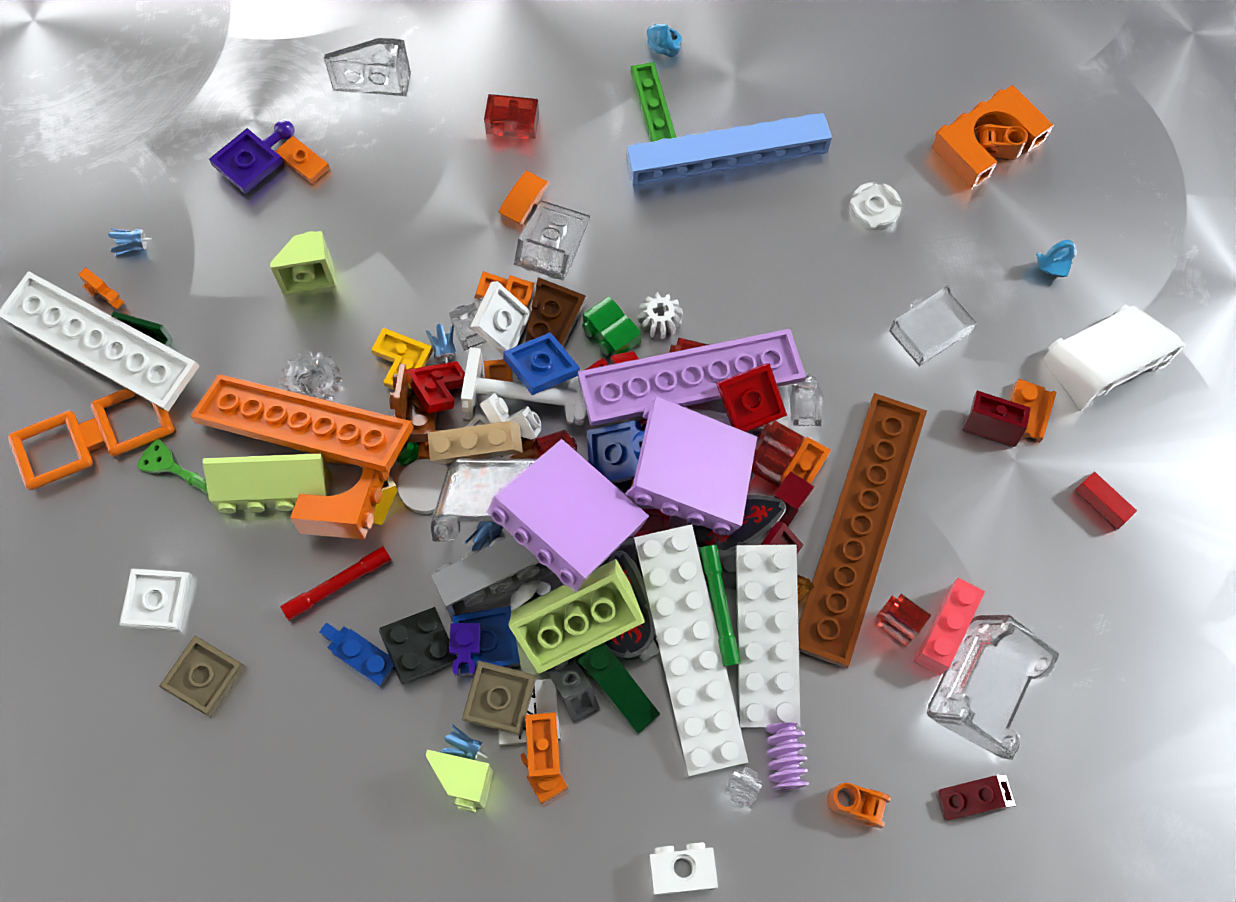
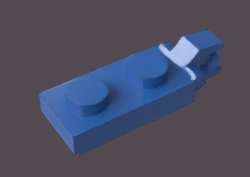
[319,622,395,688]

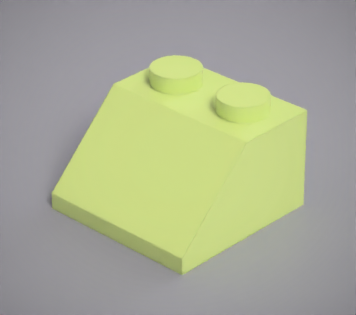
[270,231,336,294]
[426,750,494,813]

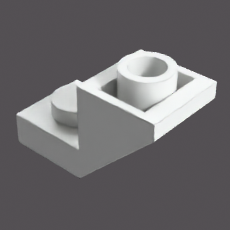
[479,393,542,440]

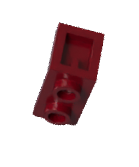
[939,775,1015,820]

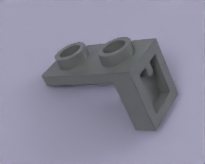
[546,657,600,722]

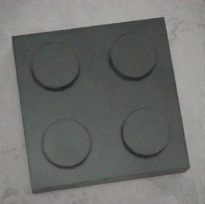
[379,607,457,685]

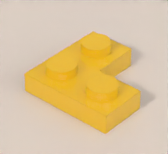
[371,328,433,394]

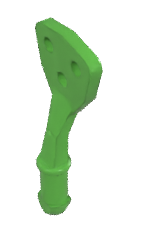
[137,439,208,494]

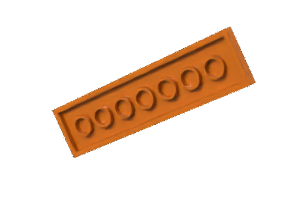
[190,374,414,473]

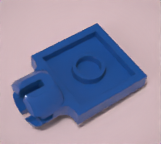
[587,420,645,483]

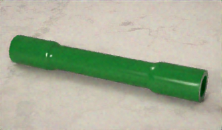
[700,545,741,667]

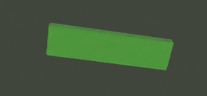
[630,62,676,142]

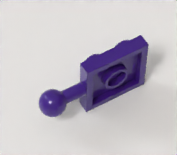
[209,119,295,194]

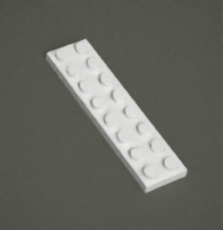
[0,271,200,411]
[634,524,748,776]

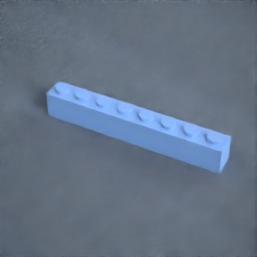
[627,113,832,186]

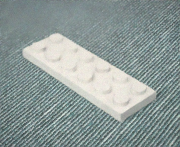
[736,545,800,727]

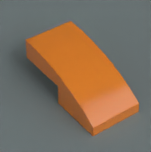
[498,170,549,225]
[474,271,535,307]

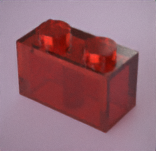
[484,94,539,139]

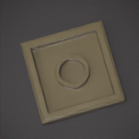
[159,635,246,718]
[461,661,537,736]

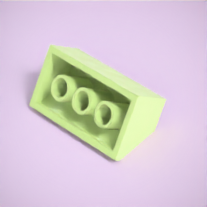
[203,454,332,514]
[509,559,645,674]

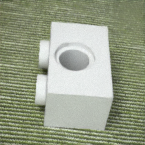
[649,843,718,896]

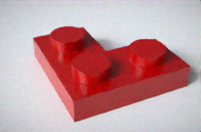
[407,361,465,413]

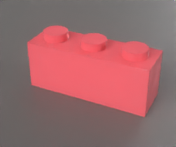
[914,577,985,676]

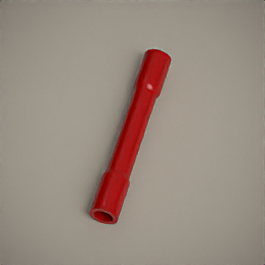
[280,546,392,621]

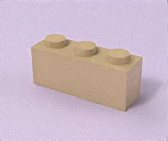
[428,421,523,464]

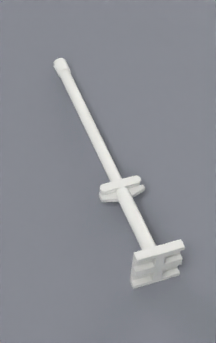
[461,347,788,436]

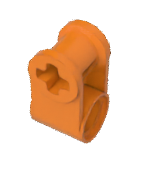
[976,124,1028,160]
[827,782,891,828]

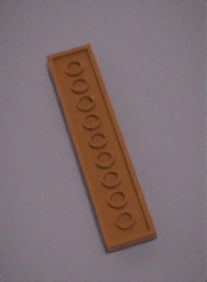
[798,393,927,669]

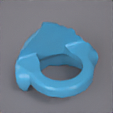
[647,24,682,57]
[1036,240,1077,277]

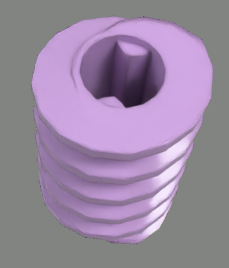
[766,722,809,790]

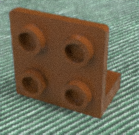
[389,364,438,442]

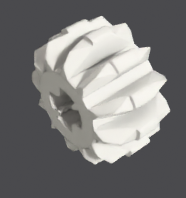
[637,292,683,339]

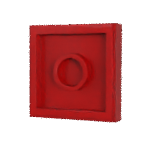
[716,363,787,432]

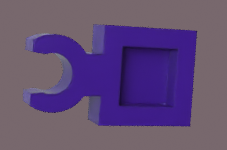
[449,623,481,676]

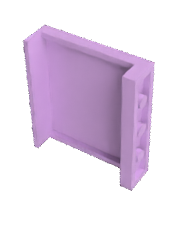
[625,396,757,536]
[486,439,649,592]

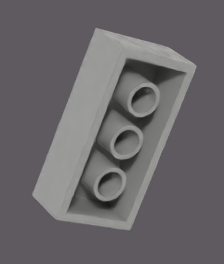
[431,536,553,621]

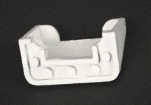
[1043,305,1186,411]

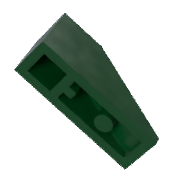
[578,643,660,735]

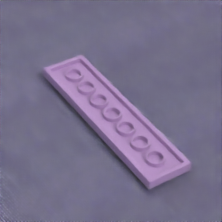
[578,329,806,426]

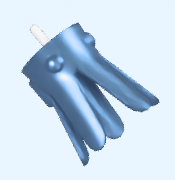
[108,228,152,256]
[426,324,456,363]
[464,516,503,551]
[440,724,487,760]

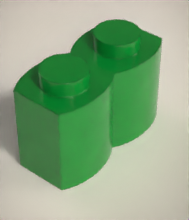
[582,296,641,356]

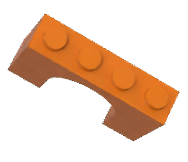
[932,85,1054,189]
[290,456,390,540]

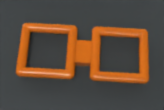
[8,388,174,490]

